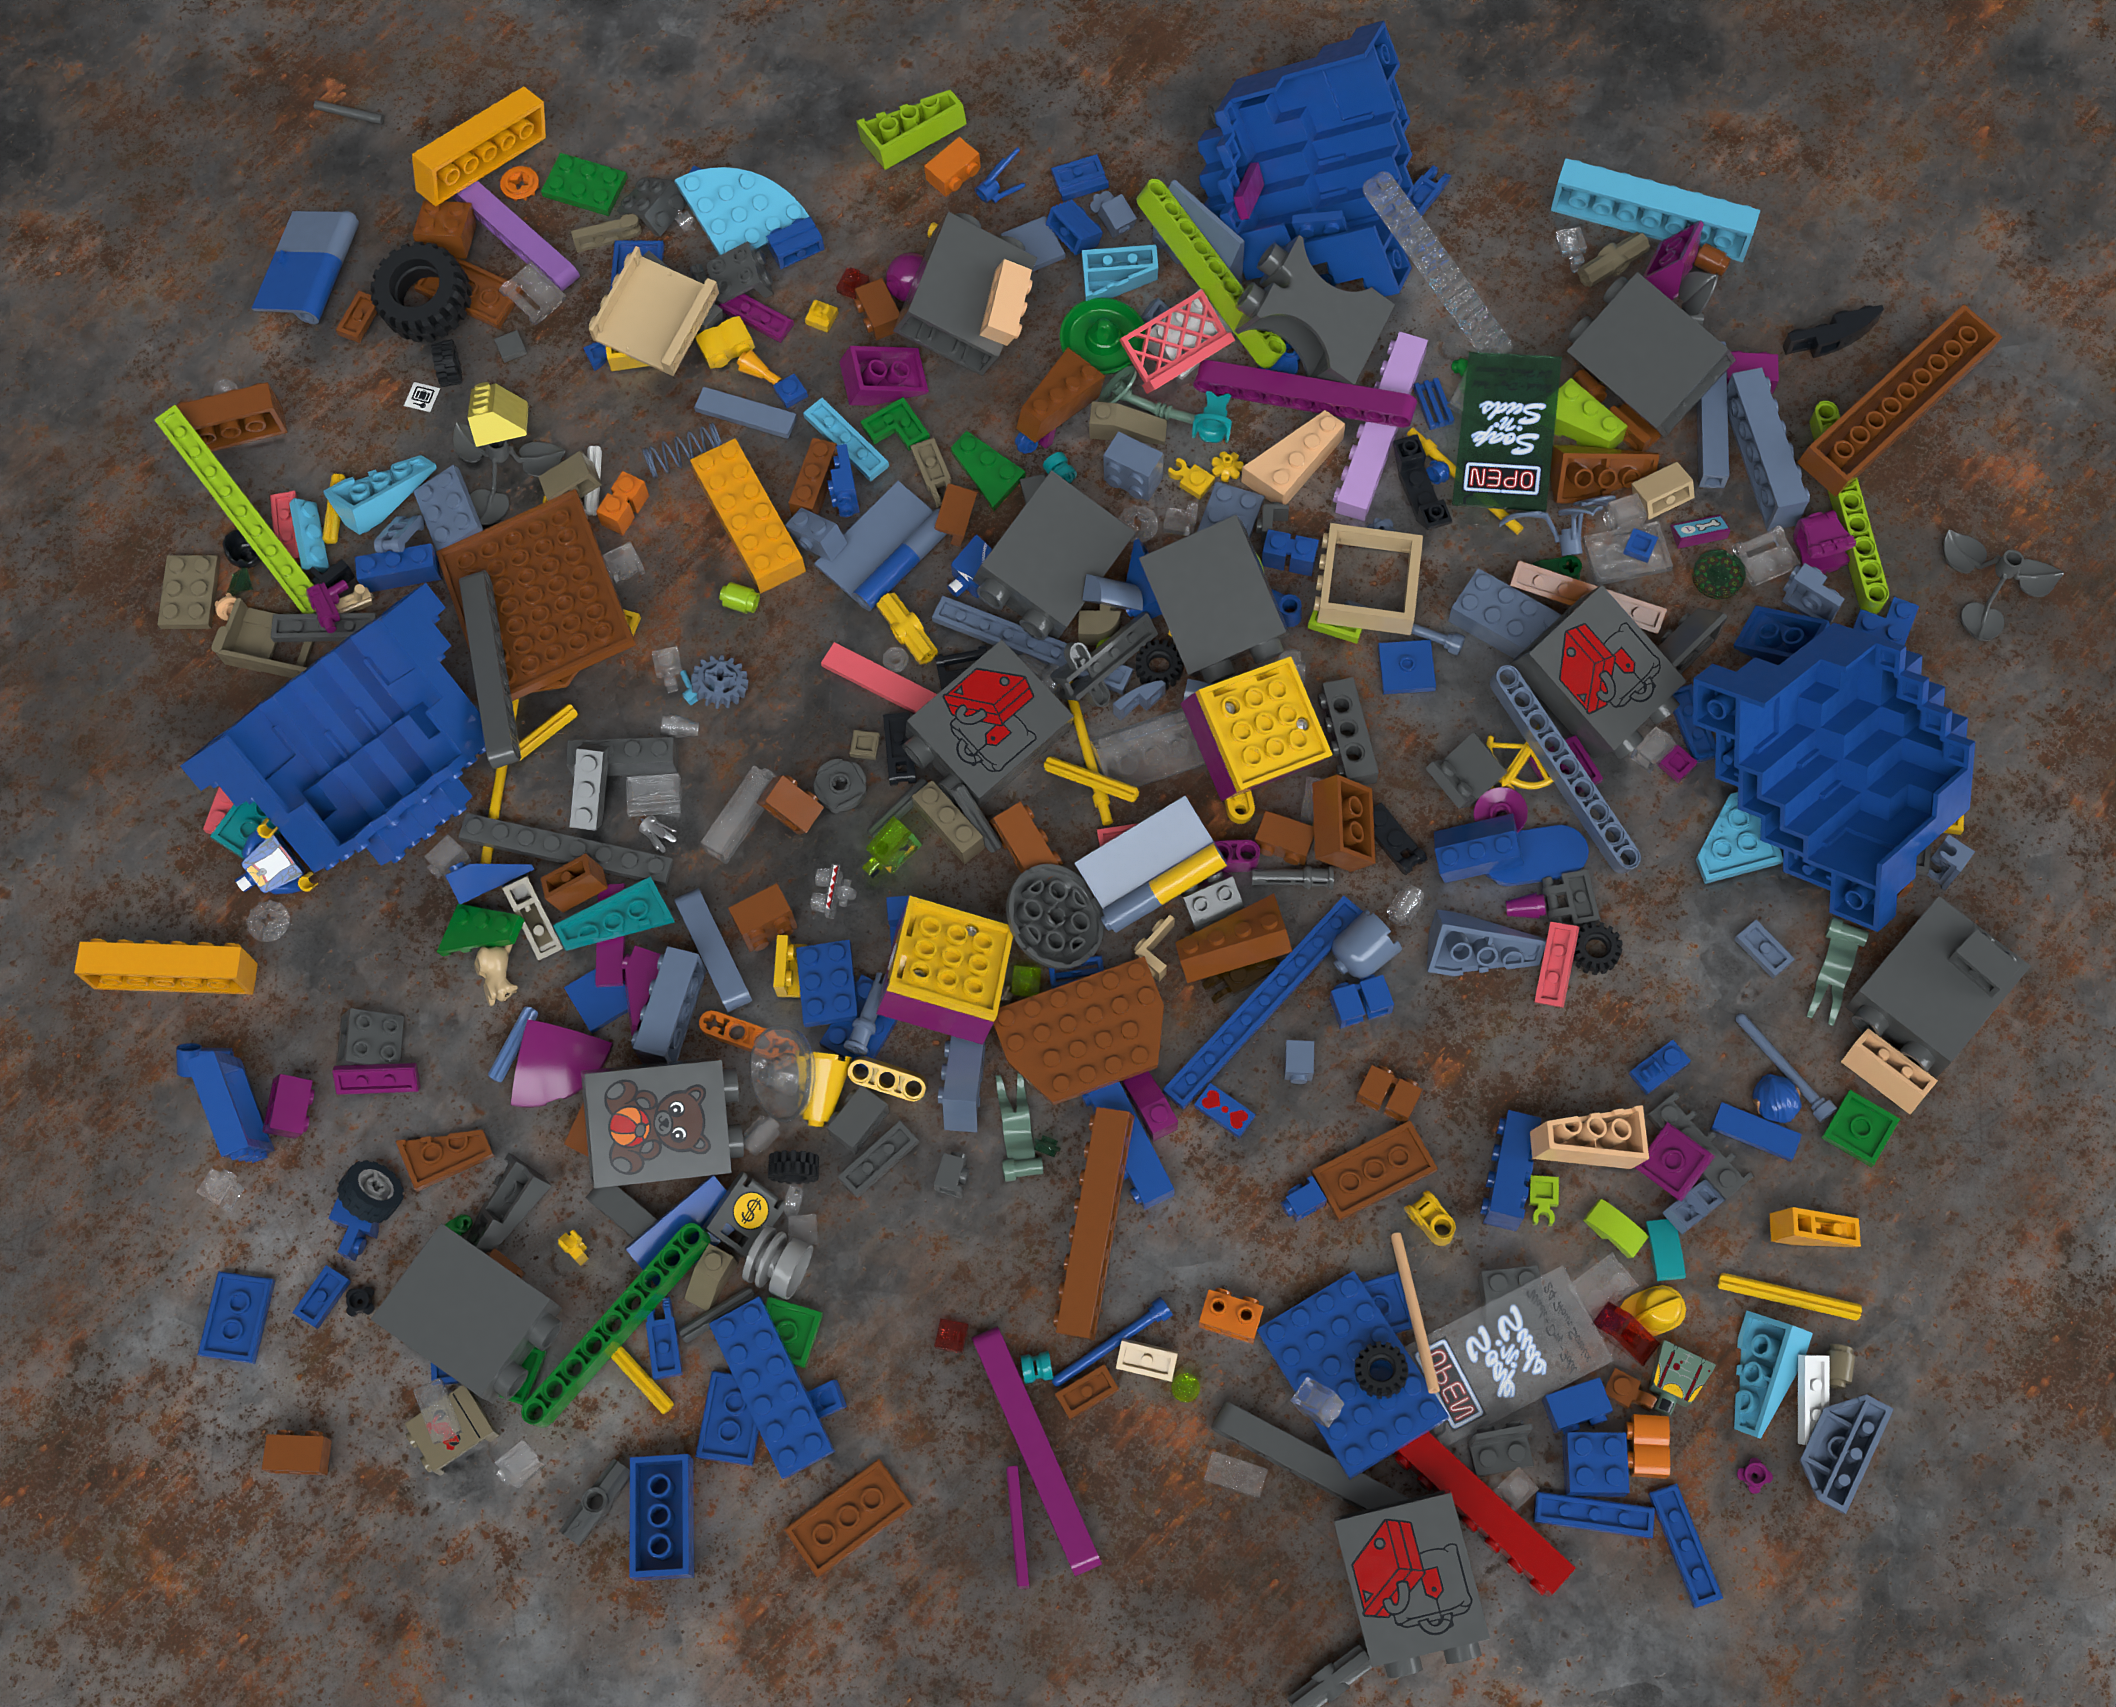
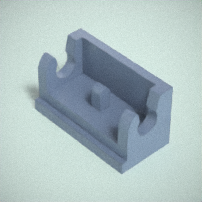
[1927,835,1975,890]

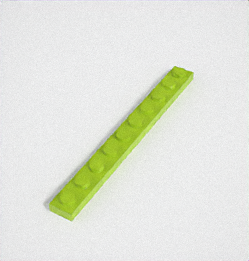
[154,405,316,614]

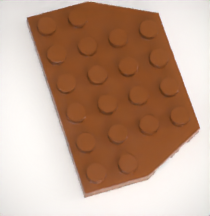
[993,956,1164,1105]

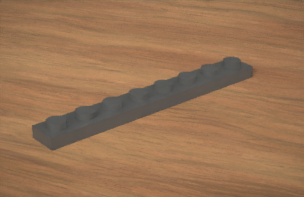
[458,813,673,886]

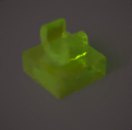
[1011,966,1041,996]

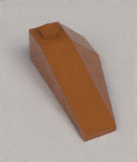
[1549,445,1659,503]

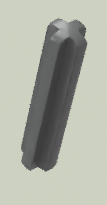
[867,778,928,840]
[951,783,1002,853]
[678,1287,757,1343]

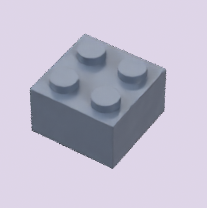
[1103,431,1163,502]

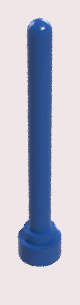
[1052,1297,1173,1387]

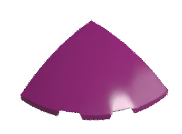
[511,1019,613,1108]

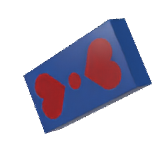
[1194,1083,1256,1139]

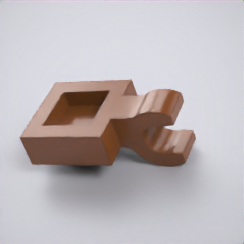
[1605,1368,1657,1412]

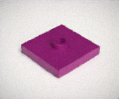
[1634,1122,1715,1202]

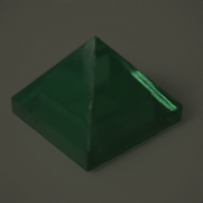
[226,567,253,596]

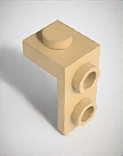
[1134,915,1175,982]

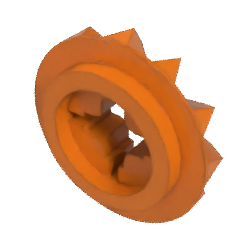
[500,166,539,202]

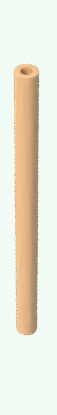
[1390,1233,1440,1394]

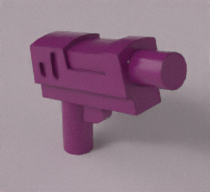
[306,580,349,633]

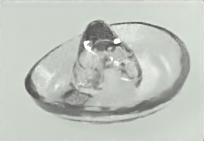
[749,1025,816,1123]

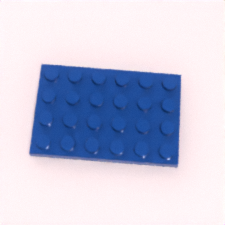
[1257,1271,1449,1480]

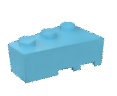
[1082,244,1158,301]

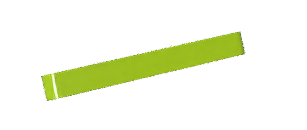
[1136,179,1286,369]
[1809,401,1889,614]

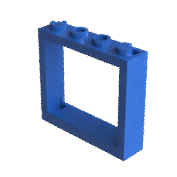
[186,1050,275,1164]

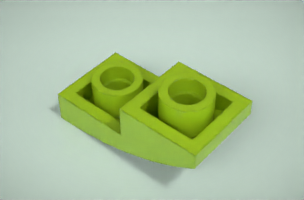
[1583,1199,1649,1258]

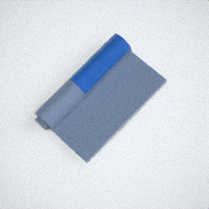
[814,481,947,611]

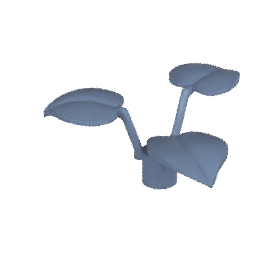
[1499,495,1616,556]

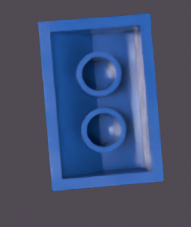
[1434,813,1524,883]

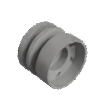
[742,1225,813,1300]

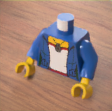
[235,818,318,895]

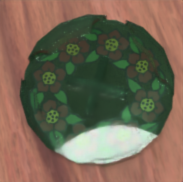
[1692,549,1746,600]

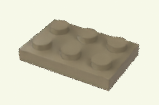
[157,555,220,629]

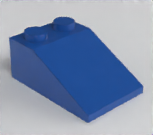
[1733,606,1830,665]

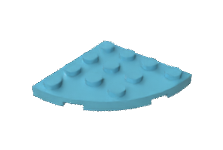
[674,167,809,256]

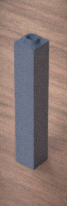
[1696,341,1729,488]

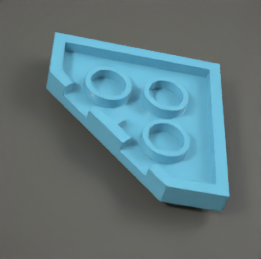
[1696,792,1783,884]

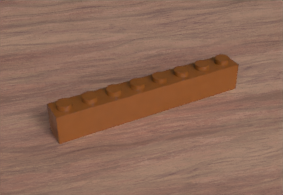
[1053,1107,1135,1341]

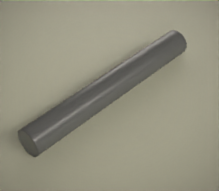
[314,100,384,124]

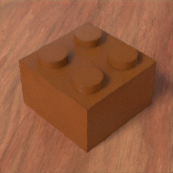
[413,200,477,259]
[728,883,798,952]

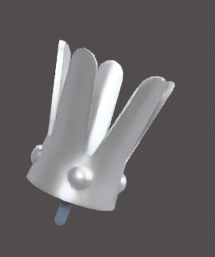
[639,815,676,853]

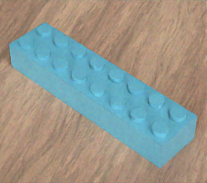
[1551,158,1760,262]

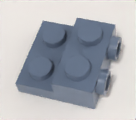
[1782,563,1845,624]

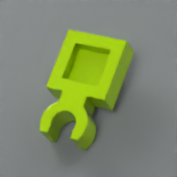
[1529,1175,1559,1226]

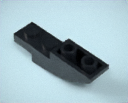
[1783,305,1884,358]

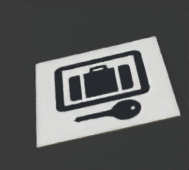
[404,382,440,412]

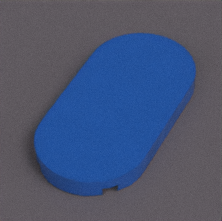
[1485,825,1589,887]

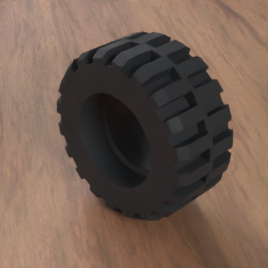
[370,241,472,342]

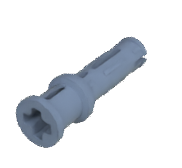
[844,973,885,1056]

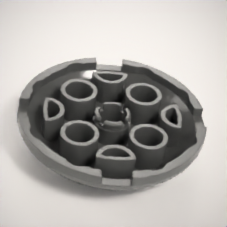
[1006,864,1104,969]

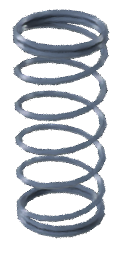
[642,423,722,479]

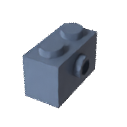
[785,507,848,562]

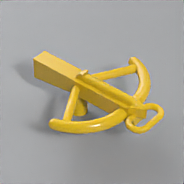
[1486,723,1553,790]

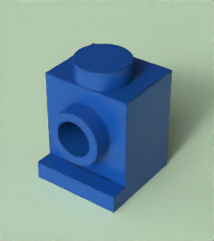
[1280,1176,1327,1222]

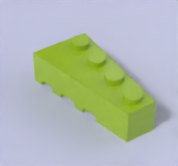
[856,90,967,170]

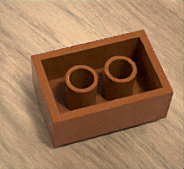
[1312,775,1376,872]

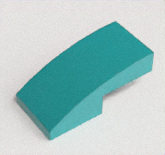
[1645,1219,1686,1281]

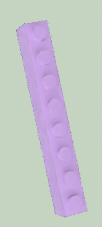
[1333,331,1428,522]

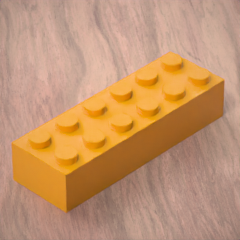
[412,86,546,207]
[690,438,806,594]
[74,938,258,995]

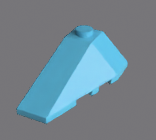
[1734,1311,1813,1439]

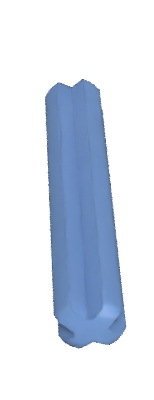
[488,1006,538,1082]

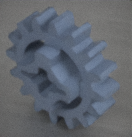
[691,655,748,709]

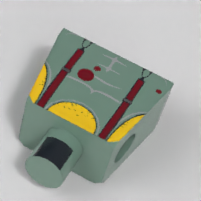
[1649,1340,1716,1416]

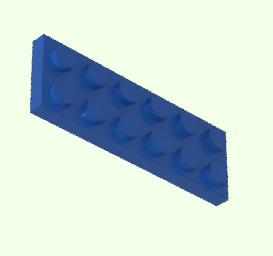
[709,1297,835,1479]

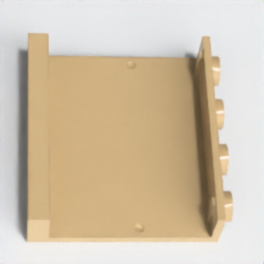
[589,246,719,376]

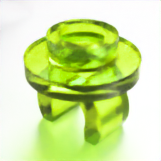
[1171,1373,1200,1403]

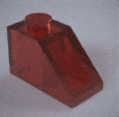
[1592,1301,1660,1366]

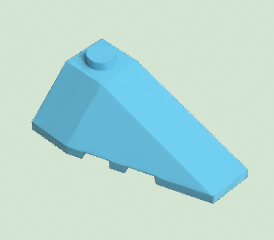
[324,455,437,535]

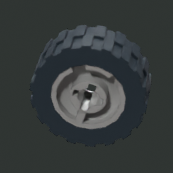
[337,1160,404,1223]

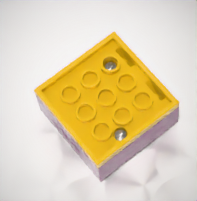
[1180,656,1333,802]
[876,896,1013,1045]

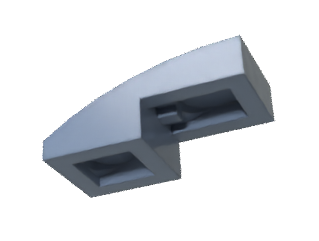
[1113,680,1166,721]
[1663,1179,1725,1234]

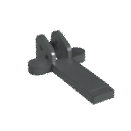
[1050,612,1158,707]

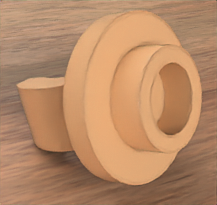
[215,593,236,621]

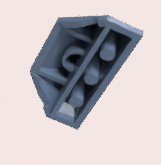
[1799,1394,1894,1515]

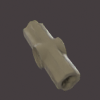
[1577,232,1650,288]

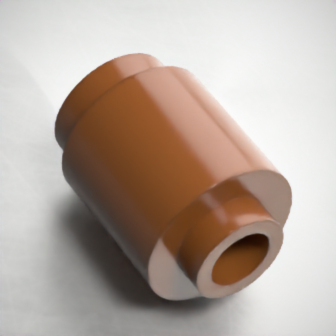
[1694,243,1732,277]

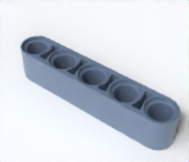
[674,888,752,1013]

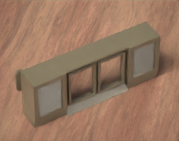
[211,598,342,678]

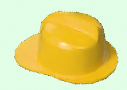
[1618,1285,1686,1339]

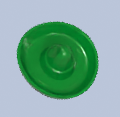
[1060,298,1146,376]

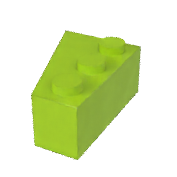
[1532,378,1628,449]

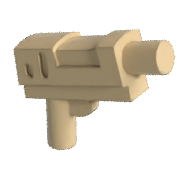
[335,584,374,613]

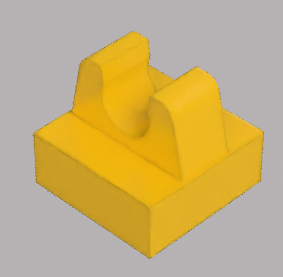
[805,299,839,333]

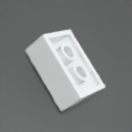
[1147,289,1235,380]

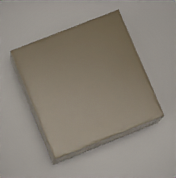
[849,730,881,760]

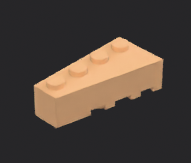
[1241,410,1345,505]
[1530,1105,1649,1169]

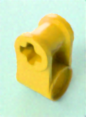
[1404,1190,1456,1246]

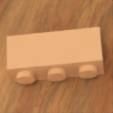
[980,259,1033,346]
[1841,1028,1938,1115]

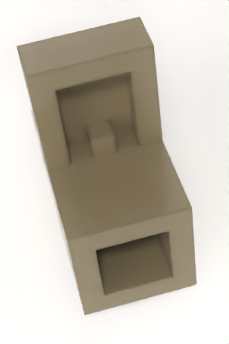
[1078,604,1121,645]

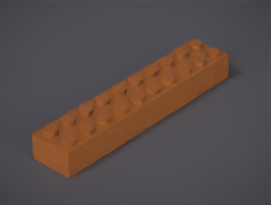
[1797,304,2003,497]

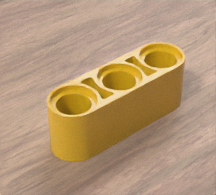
[848,1056,928,1101]

